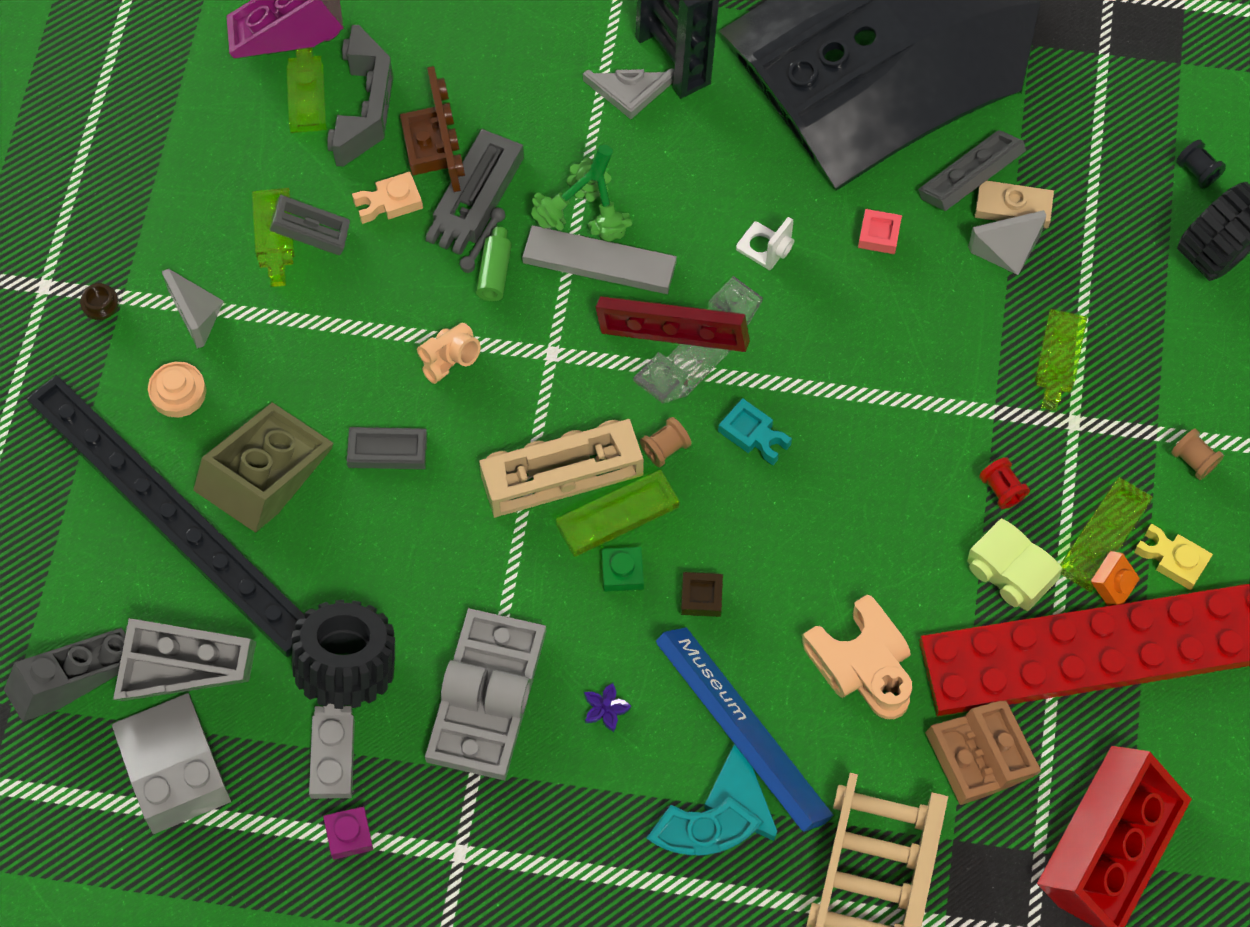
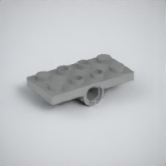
[425,608,547,781]

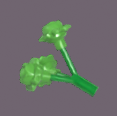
[531,145,632,242]

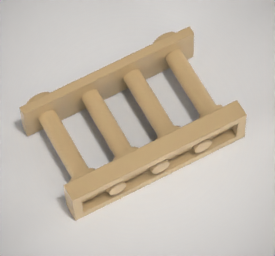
[806,773,948,927]

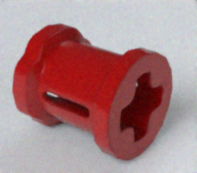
[979,457,1030,510]

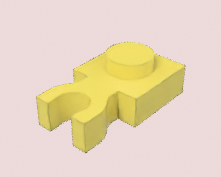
[1134,523,1213,591]

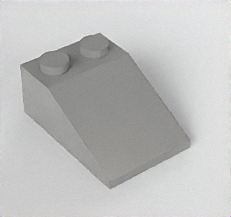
[111,693,231,834]

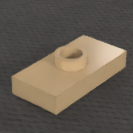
[975,181,1054,228]

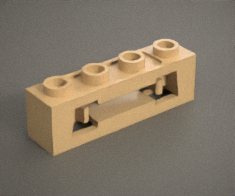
[479,419,644,518]

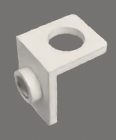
[736,217,794,270]

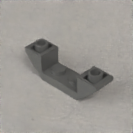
[328,25,393,167]

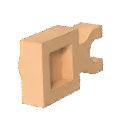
[352,171,423,224]

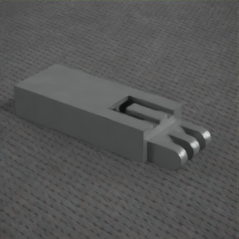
[426,129,524,255]

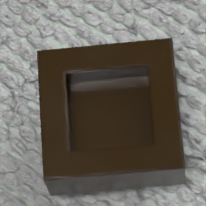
[681,572,723,617]

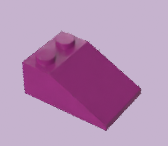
[226,0,344,58]

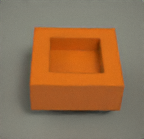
[1091,551,1140,606]

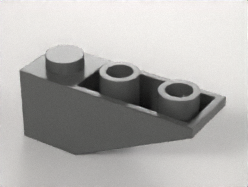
[4,628,126,722]

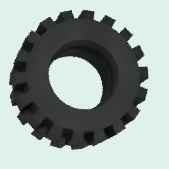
[1177,182,1250,281]
[292,600,395,709]

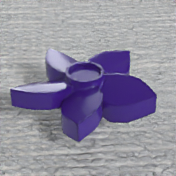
[584,683,632,732]

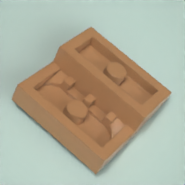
[925,701,1041,805]

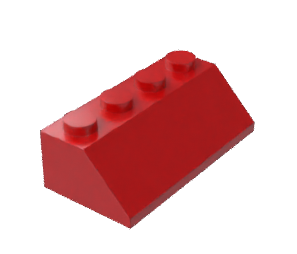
[1037,746,1192,927]

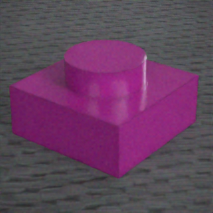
[323,806,374,860]

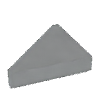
[583,68,674,119]

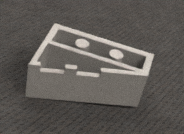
[113,618,256,701]

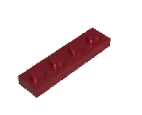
[595,296,750,352]

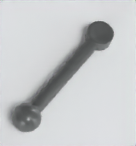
[460,207,505,273]

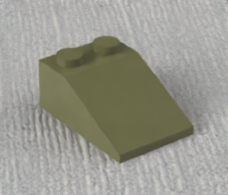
[193,403,334,533]

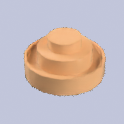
[148,362,206,418]

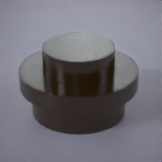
[80,283,119,320]

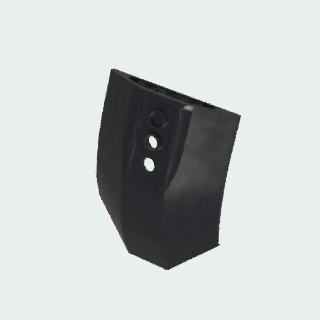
[719,0,1040,191]

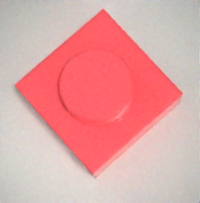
[858,209,902,254]

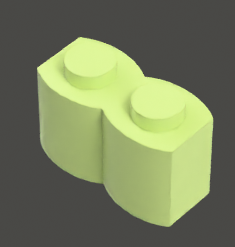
[967,518,1062,611]

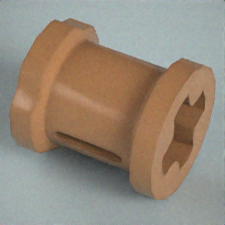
[640,417,692,467]
[1171,428,1224,480]

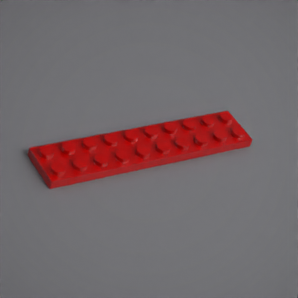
[919,584,1250,716]

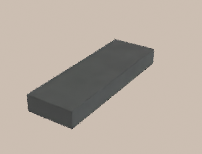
[918,130,1026,211]

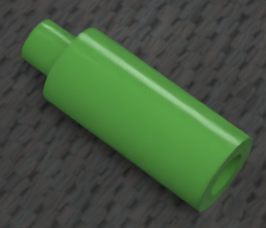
[476,227,512,301]

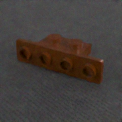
[400,66,465,192]

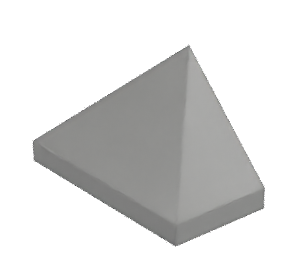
[968,210,1046,275]
[162,269,224,349]

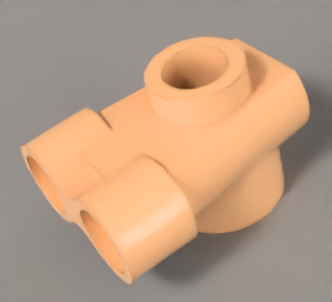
[417,323,481,384]

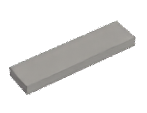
[522,225,677,294]

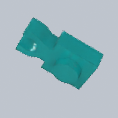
[718,398,792,465]

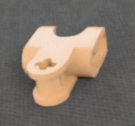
[802,595,912,719]

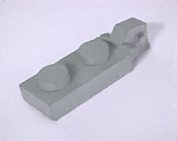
[309,703,355,799]

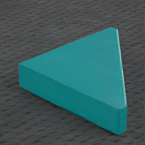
[704,744,777,841]

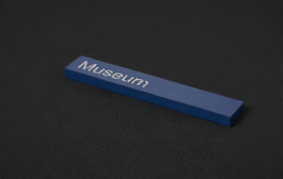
[656,627,834,832]

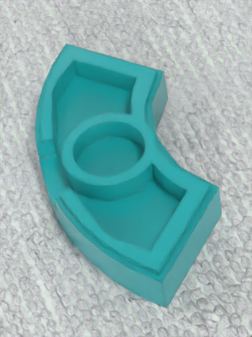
[646,796,763,856]

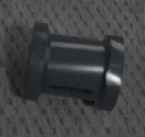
[1176,139,1226,189]

